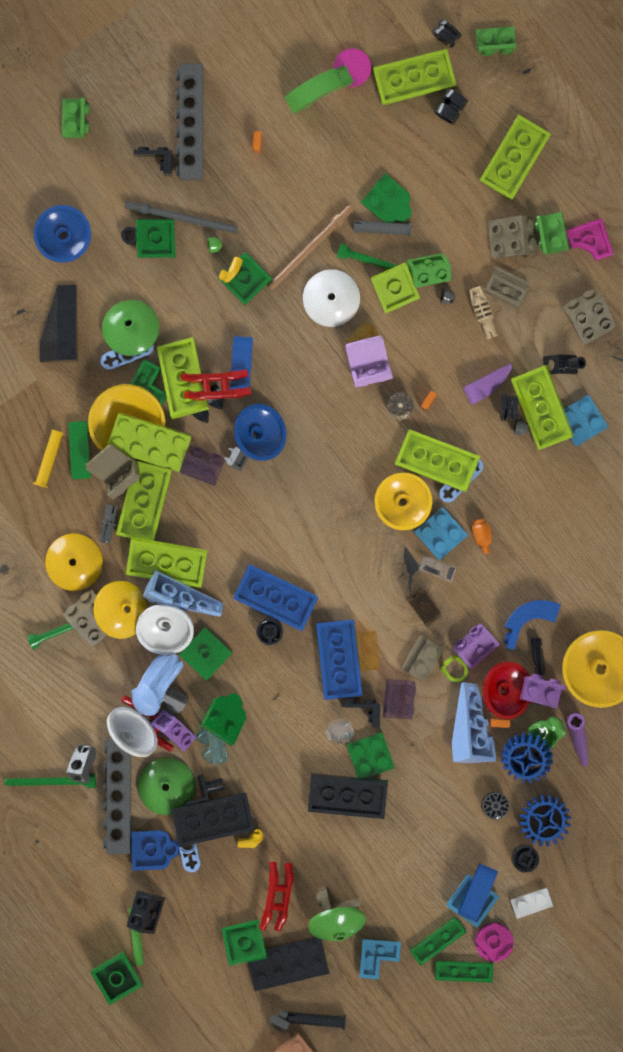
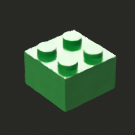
[90,950,144,1005]

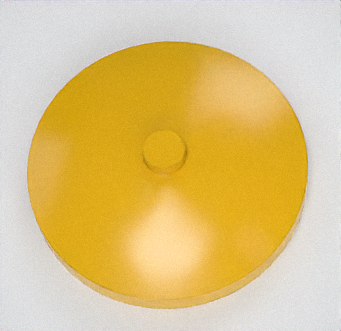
[88,384,165,460]
[562,630,623,708]

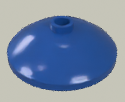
[34,205,91,263]
[234,404,286,461]

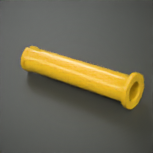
[33,430,64,488]

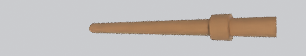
[267,205,354,291]

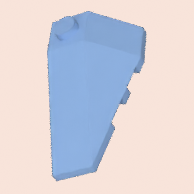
[143,570,224,617]
[452,682,496,763]

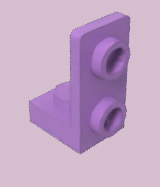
[151,710,196,751]

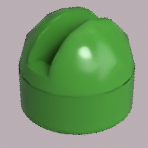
[207,237,222,253]

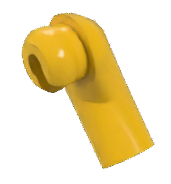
[219,257,243,283]

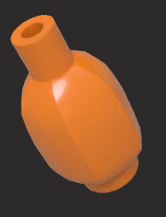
[472,518,492,554]

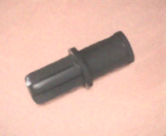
[99,504,118,543]

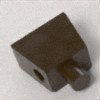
[405,587,442,628]

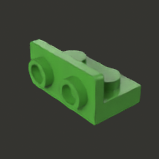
[476,27,517,56]
[62,97,90,138]
[535,212,570,255]
[407,253,451,288]

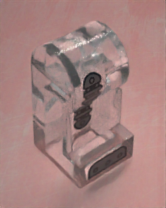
[418,556,457,583]

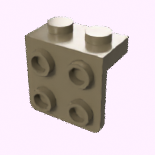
[488,215,537,259]
[562,288,616,344]
[86,444,140,500]
[63,589,106,646]
[316,886,362,911]

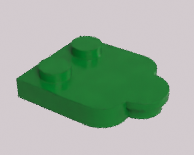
[361,173,412,223]
[201,693,246,746]

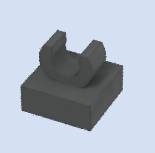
[224,447,249,472]
[267,1009,290,1033]

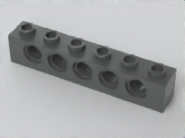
[176,64,203,181]
[103,737,131,854]

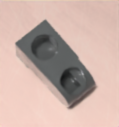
[66,745,96,784]

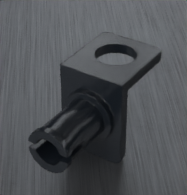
[543,354,586,375]
[184,774,224,806]

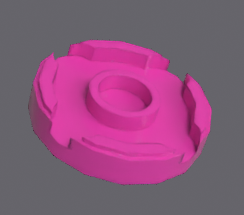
[333,48,371,88]
[475,923,514,961]

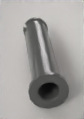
[354,220,412,238]

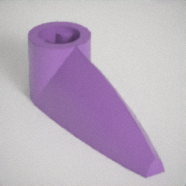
[463,363,512,405]
[566,712,588,766]

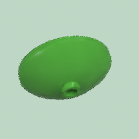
[102,300,160,356]
[138,757,195,815]
[308,907,366,941]

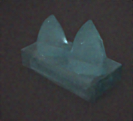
[195,729,228,765]

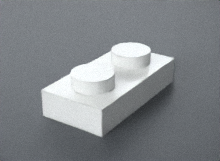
[510,888,553,919]

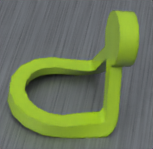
[441,655,468,682]

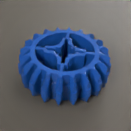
[501,732,553,783]
[519,794,571,847]

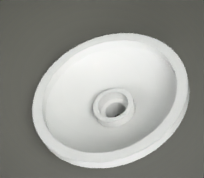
[303,270,360,327]
[136,604,194,655]
[107,707,157,757]

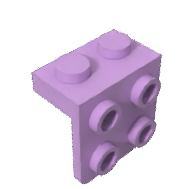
[345,336,393,388]

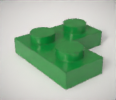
[130,359,167,406]

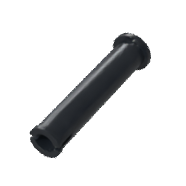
[287,1011,346,1030]

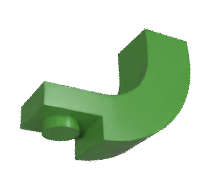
[284,65,354,114]

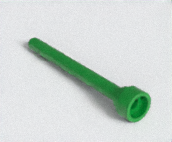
[336,243,413,278]
[27,623,74,650]
[4,773,96,789]

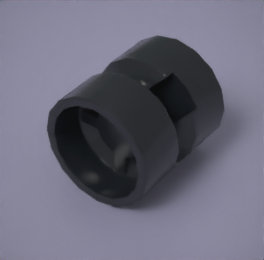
[434,88,468,125]

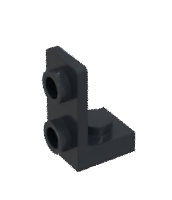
[133,147,173,176]
[342,699,380,727]

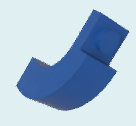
[504,600,561,650]

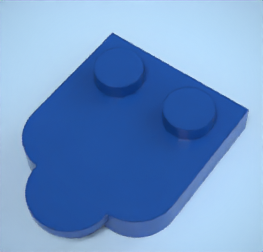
[131,830,179,870]

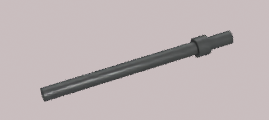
[125,201,238,234]

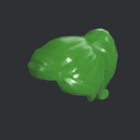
[527,716,566,748]

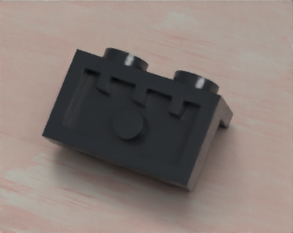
[126,890,165,934]

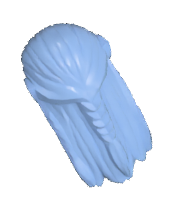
[131,654,184,716]

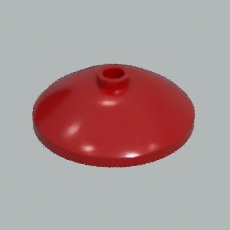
[483,662,530,720]

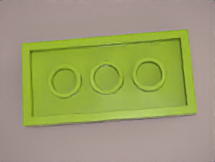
[373,49,457,106]
[479,114,551,200]
[157,337,209,419]
[511,365,575,450]
[106,412,192,472]
[395,429,481,493]
[116,461,172,541]
[126,537,208,588]

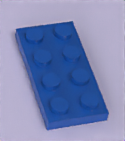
[233,564,318,631]
[316,619,362,700]

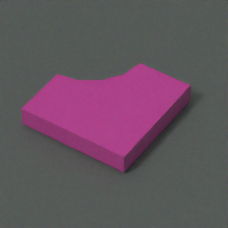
[566,218,614,261]

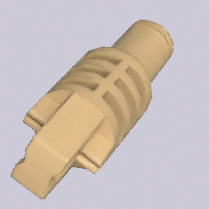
[469,286,498,340]

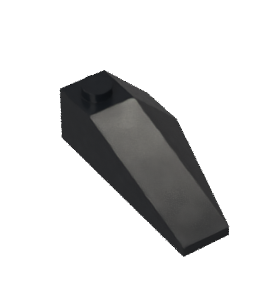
[40,285,78,362]

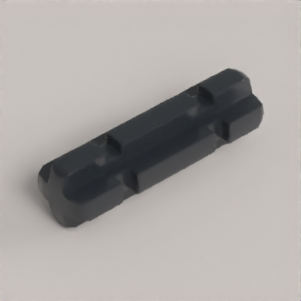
[531,638,546,675]

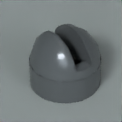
[440,288,455,304]
[513,419,528,435]

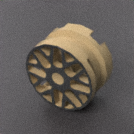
[387,392,414,420]

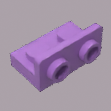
[452,623,500,670]
[520,674,566,708]

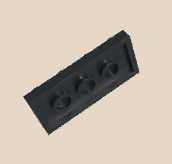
[308,773,388,819]
[171,792,254,847]
[248,937,330,991]

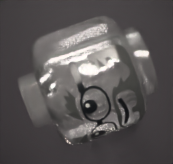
[325,718,355,745]

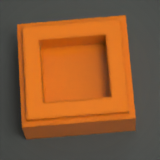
[253,131,262,154]
[420,390,437,411]
[489,718,510,728]

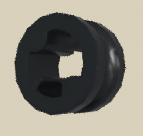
[121,227,136,245]

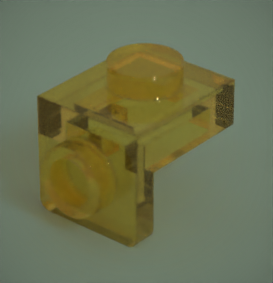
[346,322,379,343]

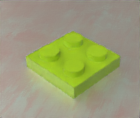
[370,262,420,314]

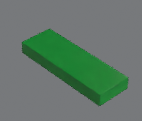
[68,421,91,480]
[409,916,467,966]
[435,960,494,983]

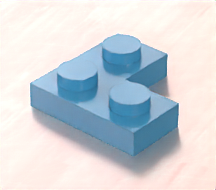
[359,938,401,979]

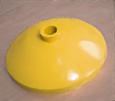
[375,473,432,530]
[45,534,103,591]
[93,581,148,639]

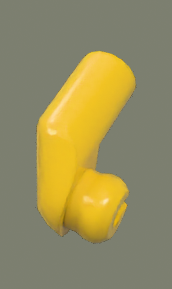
[238,829,264,848]

